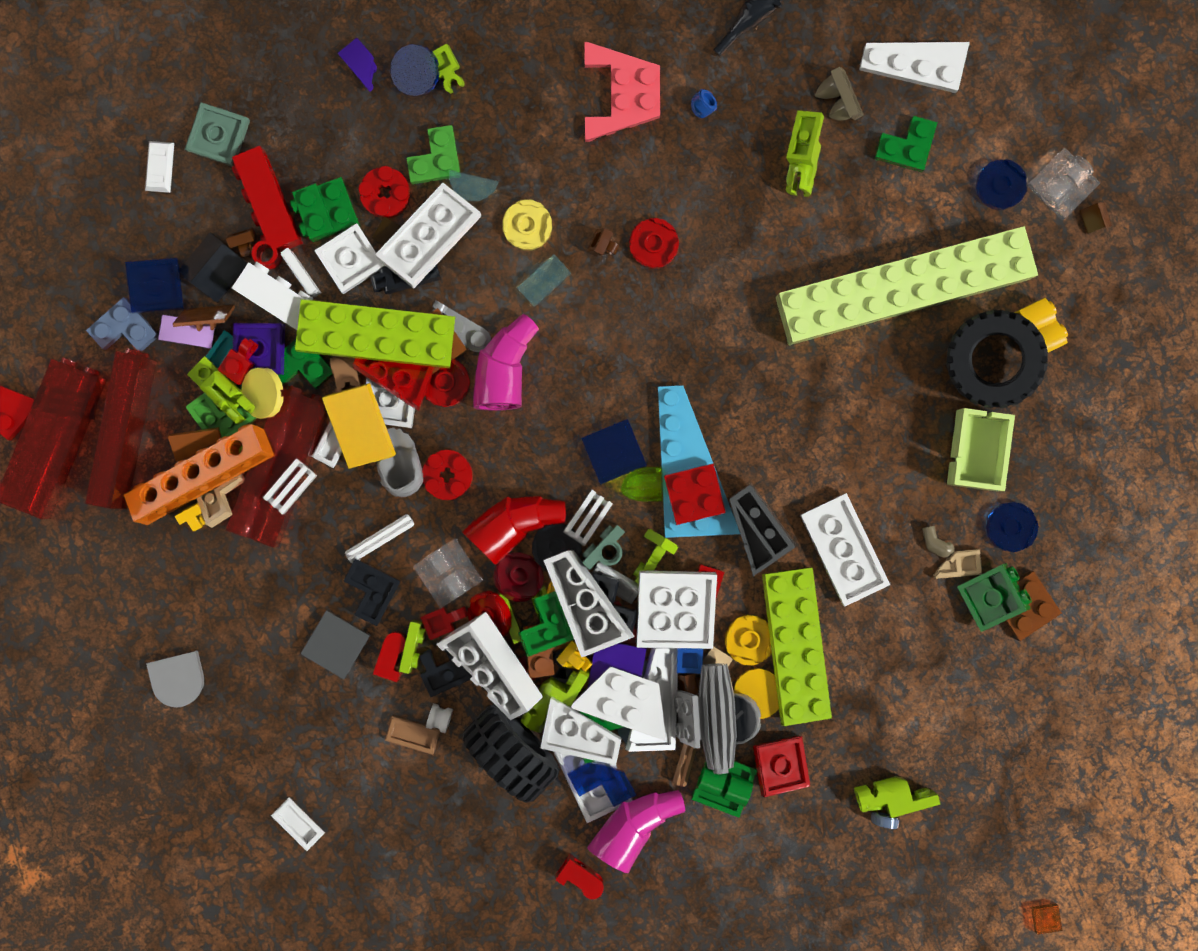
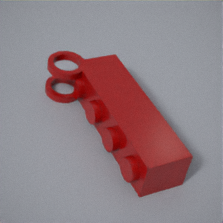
[232,146,303,270]

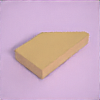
[933,549,982,579]

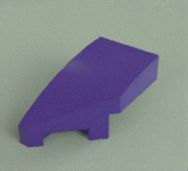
[338,38,377,92]

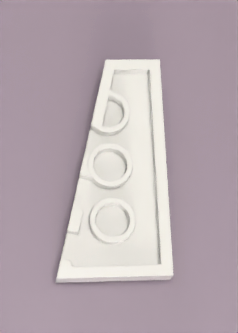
[859,42,970,93]
[625,648,678,752]

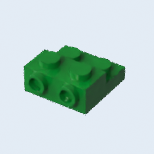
[290,177,360,243]
[957,563,1032,632]

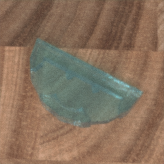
[449,170,499,201]

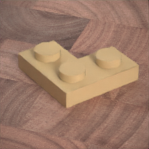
[196,473,245,528]

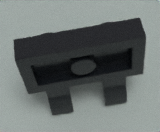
[420,649,472,698]

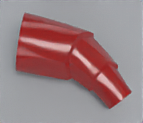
[462,496,566,565]

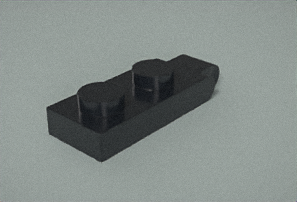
[370,264,441,294]

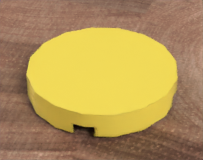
[502,200,552,251]
[241,367,283,419]

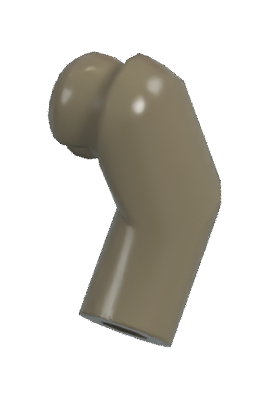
[922,525,954,558]

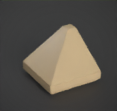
[703,646,733,666]

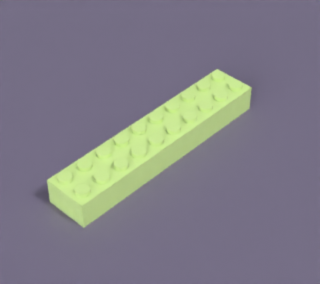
[775,226,1038,345]

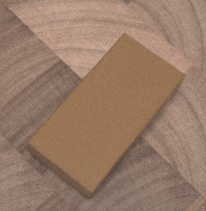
[385,715,440,755]

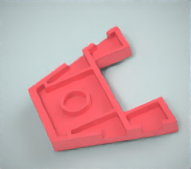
[585,42,660,142]

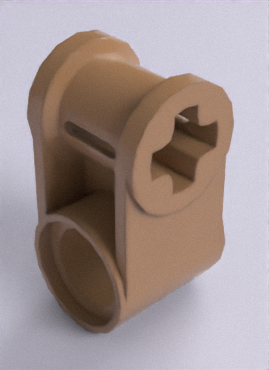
[330,356,363,392]

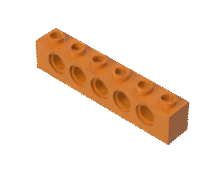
[124,424,275,525]

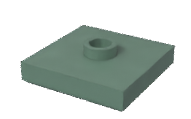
[184,102,250,166]

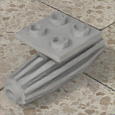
[674,663,737,774]

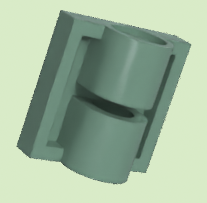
[582,525,625,570]

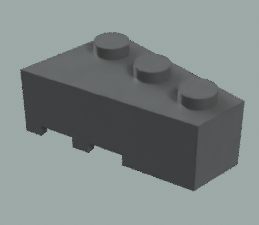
[729,482,796,576]

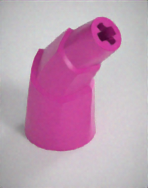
[473,314,539,411]
[587,790,685,873]

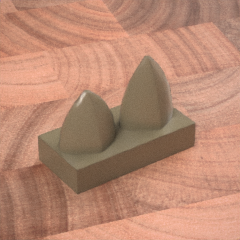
[815,67,864,120]

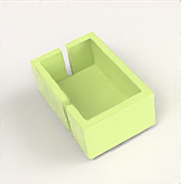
[947,408,1015,492]

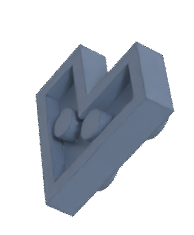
[86,297,159,352]

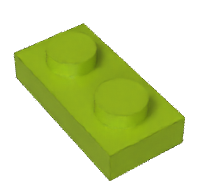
[399,620,426,674]

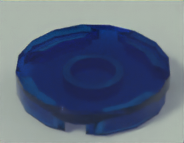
[390,44,440,96]
[976,159,1028,210]
[986,502,1039,552]

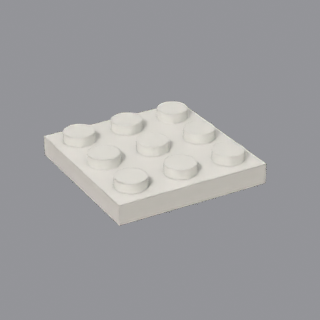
[636,571,717,649]

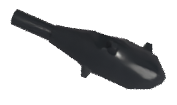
[713,0,783,57]

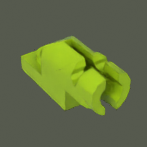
[786,111,824,197]
[187,356,255,424]
[521,668,590,733]
[854,776,940,818]

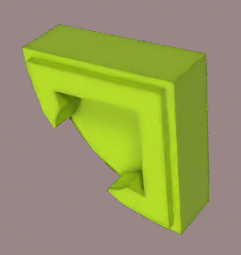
[644,529,678,555]

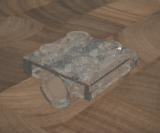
[1027,148,1100,220]
[413,538,484,608]

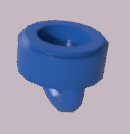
[691,89,717,118]

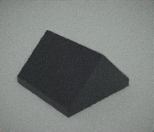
[178,232,248,303]

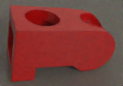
[373,631,407,682]
[555,854,604,899]

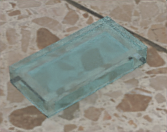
[517,255,571,307]

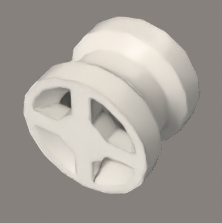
[426,703,453,733]

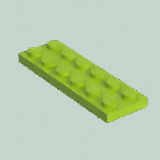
[295,299,455,368]
[762,567,832,726]

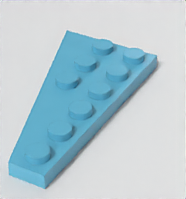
[658,386,740,538]

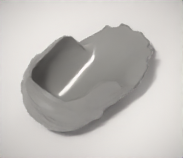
[377,427,423,497]

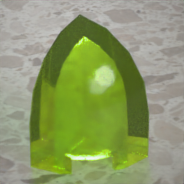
[621,467,662,502]

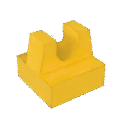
[175,502,206,532]
[556,640,592,672]

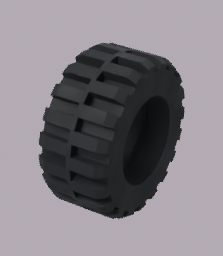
[946,310,1048,408]
[462,704,560,803]

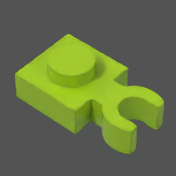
[425,44,465,93]
[633,545,666,584]

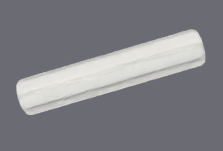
[345,514,414,563]

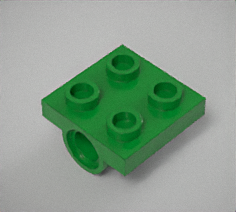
[691,760,757,818]

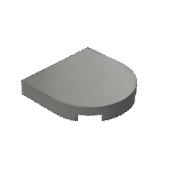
[146,650,204,707]

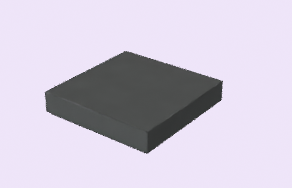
[301,610,371,679]

